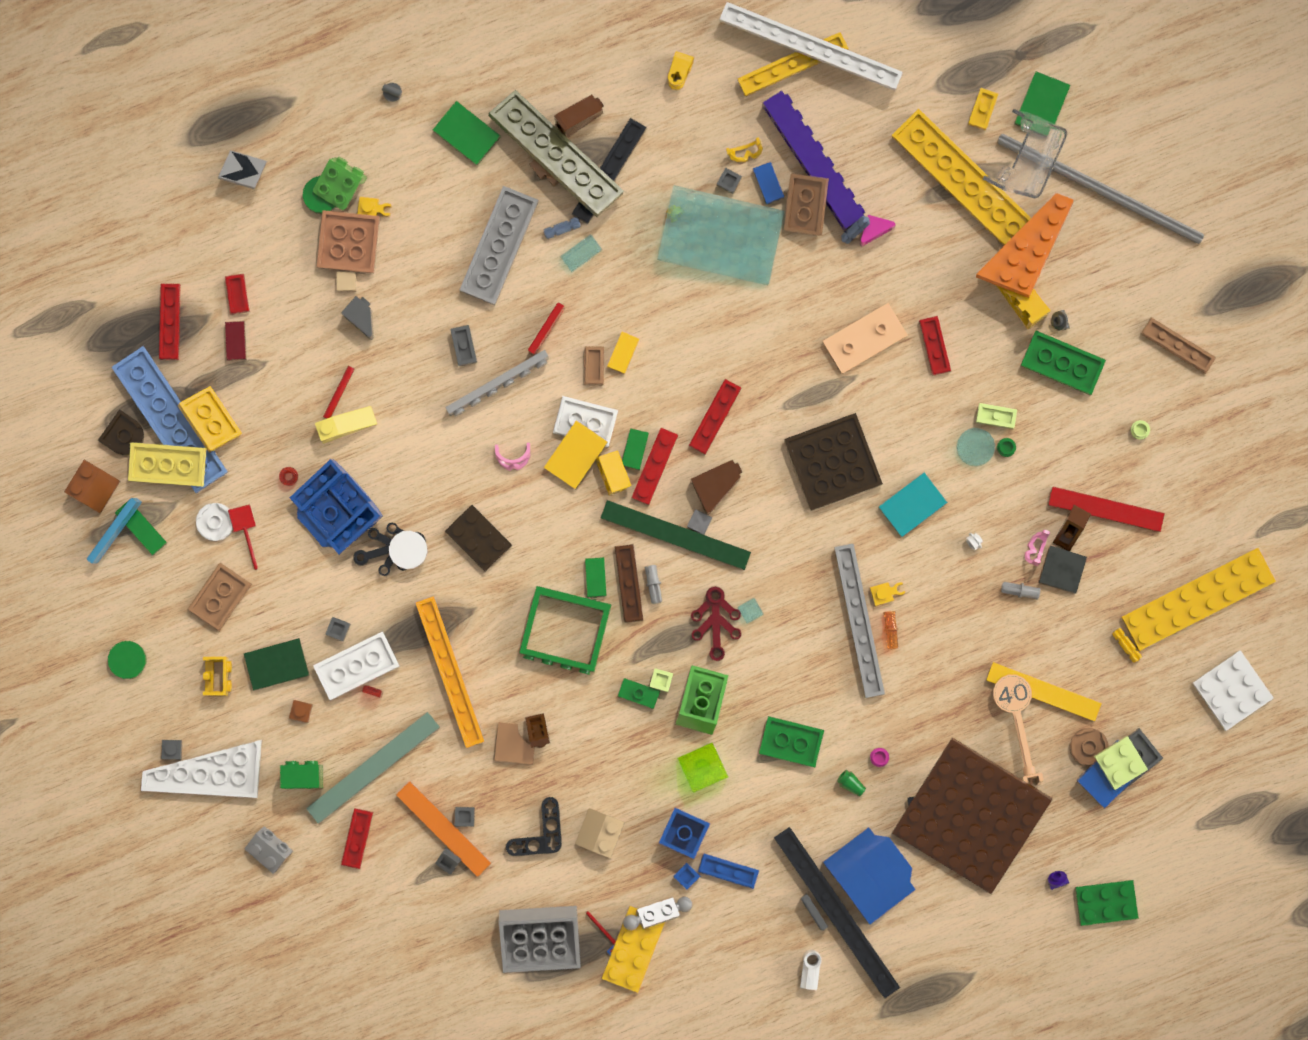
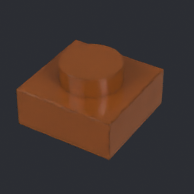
[289,700,313,723]

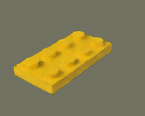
[601,905,665,993]

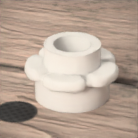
[965,533,983,551]

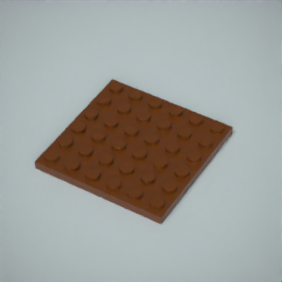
[892,737,1053,894]

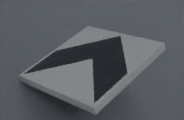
[218,150,267,189]

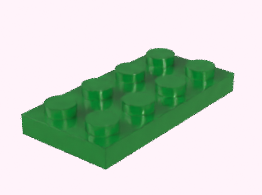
[1020,330,1106,396]

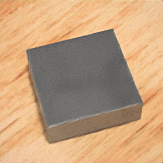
[687,509,712,535]

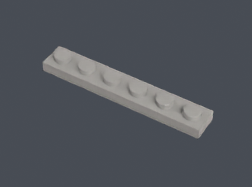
[445,350,549,416]

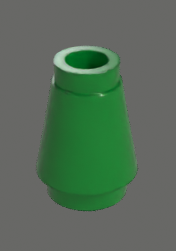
[837,770,866,797]

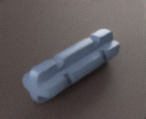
[841,216,870,244]
[544,217,581,239]

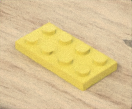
[128,443,206,486]

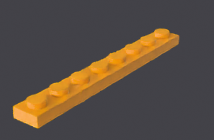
[416,596,485,748]

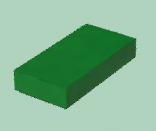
[622,428,649,470]
[585,557,607,597]

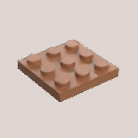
[317,210,380,274]

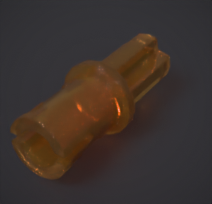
[883,611,899,650]

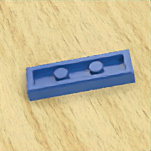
[698,854,759,889]

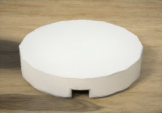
[196,503,233,541]
[389,531,428,569]

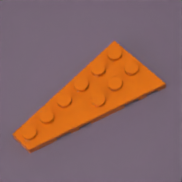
[976,193,1074,298]

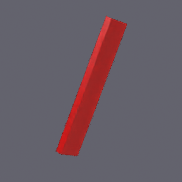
[1048,486,1165,532]

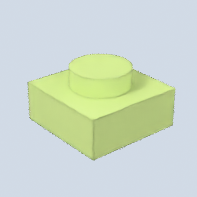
[650,668,673,692]

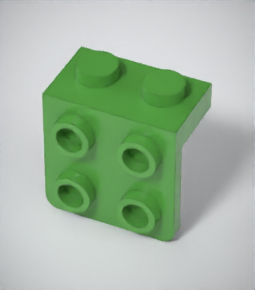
[313,157,367,210]

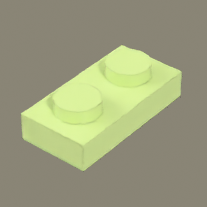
[976,403,1017,429]

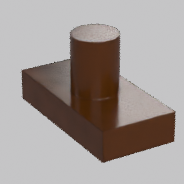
[525,713,550,748]

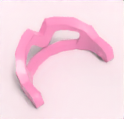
[495,443,530,471]
[1025,530,1050,566]

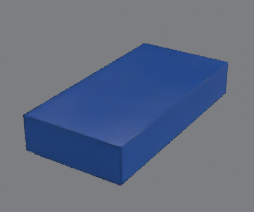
[753,162,784,205]

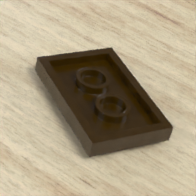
[445,505,513,572]

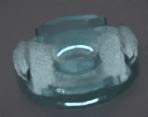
[956,428,995,466]

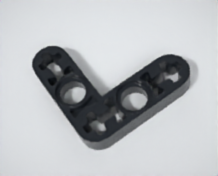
[506,797,562,856]

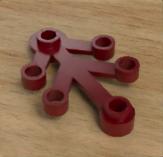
[691,586,742,661]

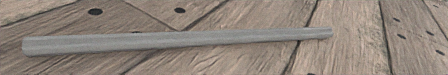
[997,134,1204,244]

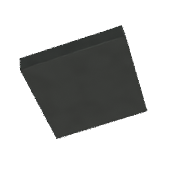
[1039,545,1087,594]

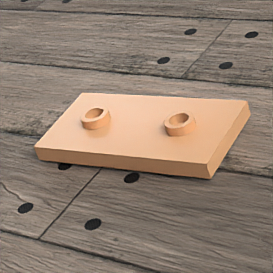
[823,303,908,374]

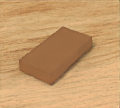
[585,346,604,385]

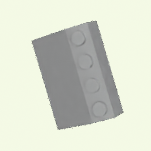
[499,906,581,973]

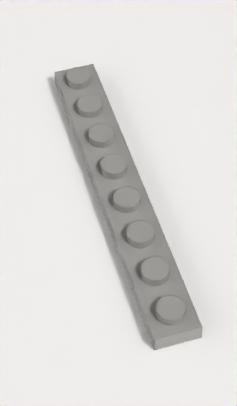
[834,544,885,698]

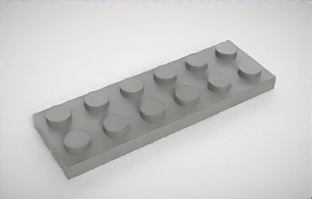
[460,186,539,305]

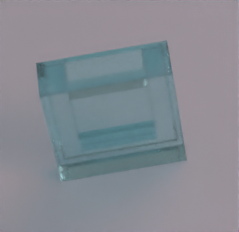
[737,598,764,624]

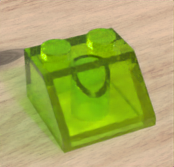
[677,742,728,793]

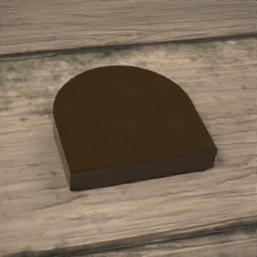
[98,409,144,455]

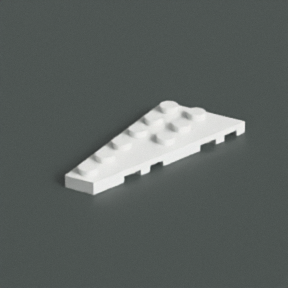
[141,740,262,798]

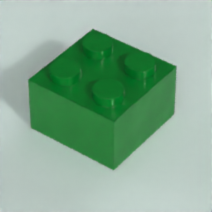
[280,761,323,789]

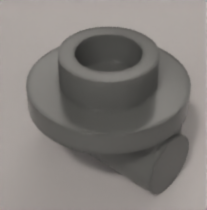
[382,83,402,102]
[1051,310,1070,330]

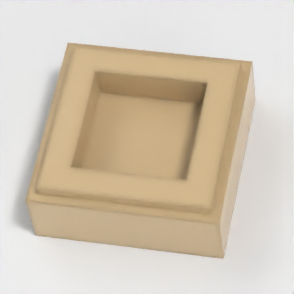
[337,271,356,291]

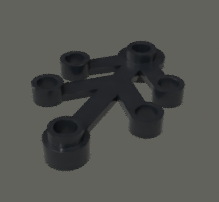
[353,522,426,576]

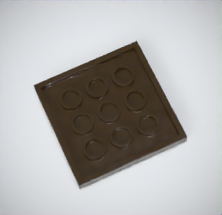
[784,413,883,511]

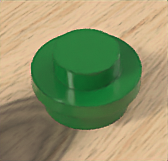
[997,438,1016,457]

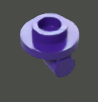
[1048,871,1069,890]

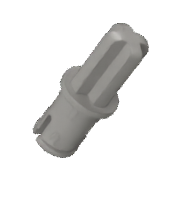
[644,565,662,604]
[1001,582,1040,600]

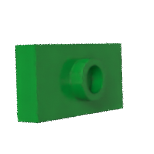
[618,678,660,709]

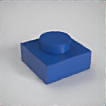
[673,863,700,890]

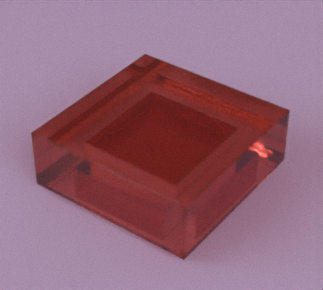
[362,685,384,699]

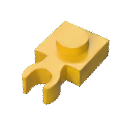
[357,197,392,217]
[870,582,905,606]

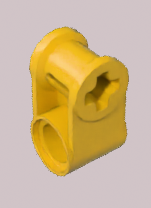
[668,51,694,90]

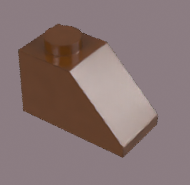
[1053,505,1091,551]

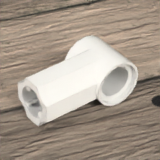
[800,950,822,990]

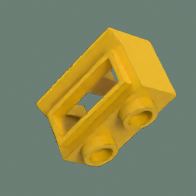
[203,657,232,696]

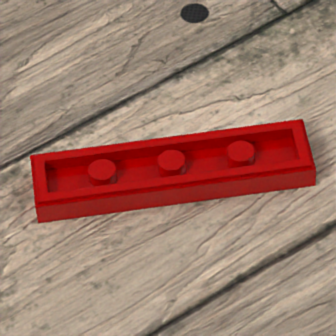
[159,284,181,360]
[689,379,742,455]

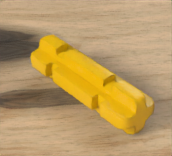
[1112,628,1142,663]

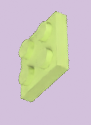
[1094,736,1148,790]

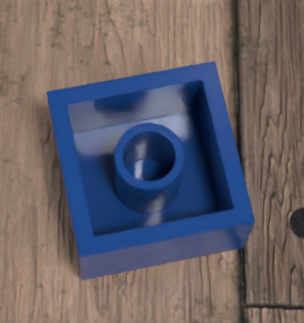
[659,808,710,859]

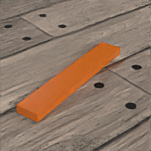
[396,781,491,877]

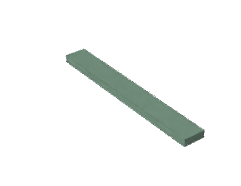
[306,712,440,824]

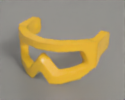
[726,137,763,162]

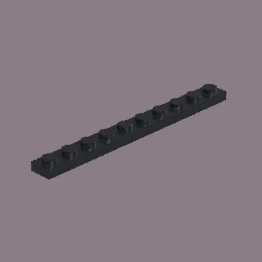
[774,827,901,999]

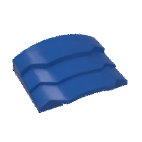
[289,459,383,555]
[823,827,916,925]

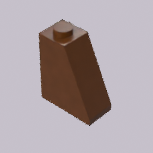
[554,94,604,138]
[691,460,742,515]

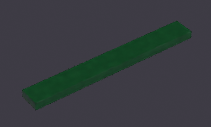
[601,500,751,570]

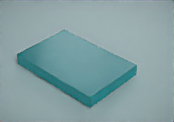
[878,472,948,538]

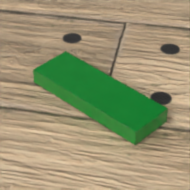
[115,500,167,556]

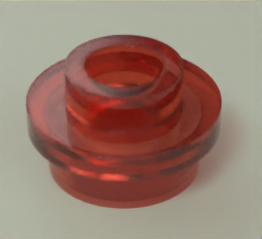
[279,467,298,486]

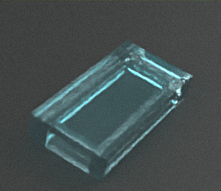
[560,234,602,272]

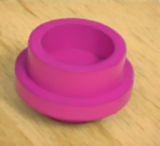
[870,748,889,767]

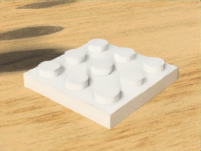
[1192,650,1273,731]

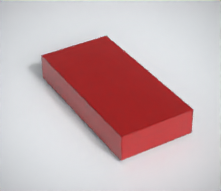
[225,274,250,315]

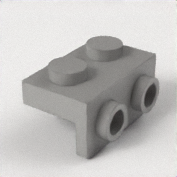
[244,827,293,874]

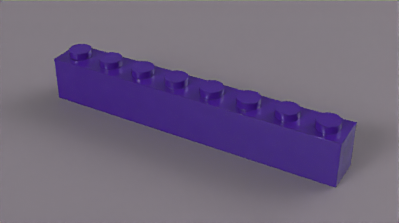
[762,91,865,232]

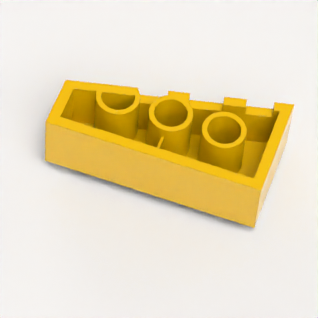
[996,285,1051,329]

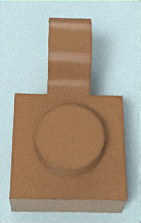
[529,160,559,187]

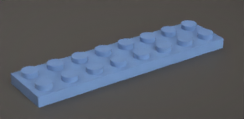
[112,346,228,494]

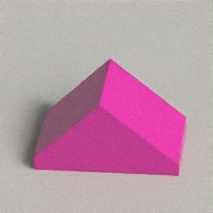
[860,215,896,247]

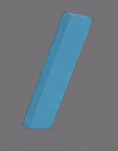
[87,498,142,564]

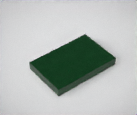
[243,638,310,691]

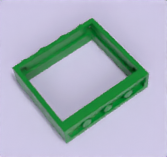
[519,586,612,675]

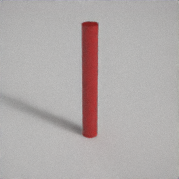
[323,366,355,419]

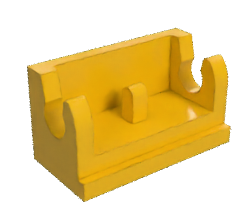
[595,450,631,496]

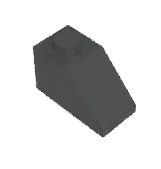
[341,296,374,340]

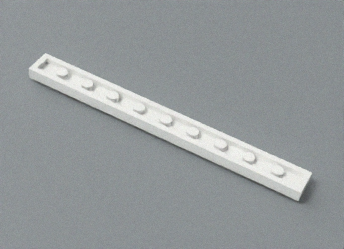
[720,2,903,91]

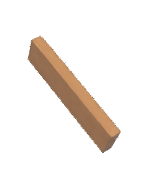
[1141,317,1216,374]

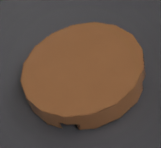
[1070,728,1109,766]

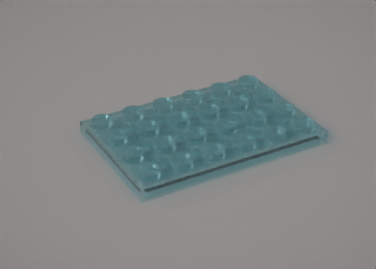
[657,185,784,285]

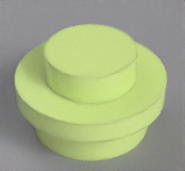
[1131,420,1150,440]

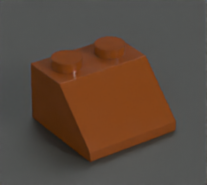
[64,459,120,514]

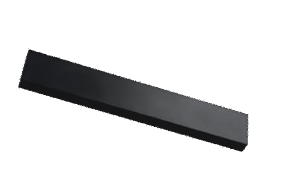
[572,118,647,224]

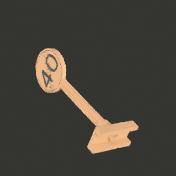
[993,675,1044,785]

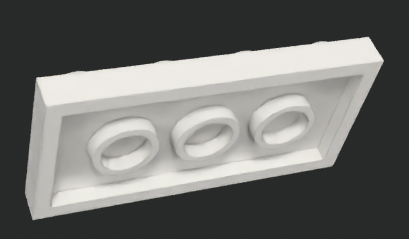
[313,632,400,700]

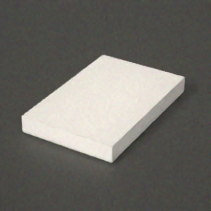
[553,396,618,448]

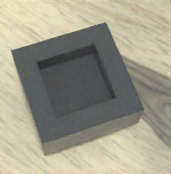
[716,167,742,194]
[325,617,351,642]
[161,740,182,760]
[455,807,475,827]
[435,848,461,875]

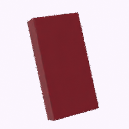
[225,321,247,361]

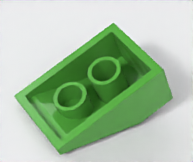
[675,665,729,735]

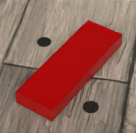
[528,302,565,356]
[919,316,951,376]
[341,808,374,869]

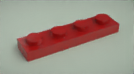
[631,428,678,505]

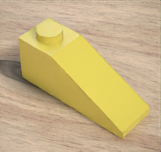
[315,406,377,444]

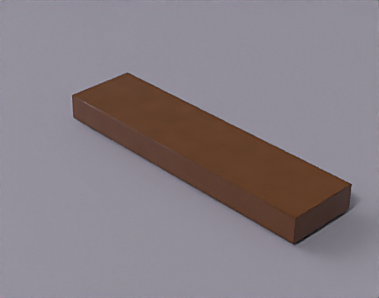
[615,544,644,623]

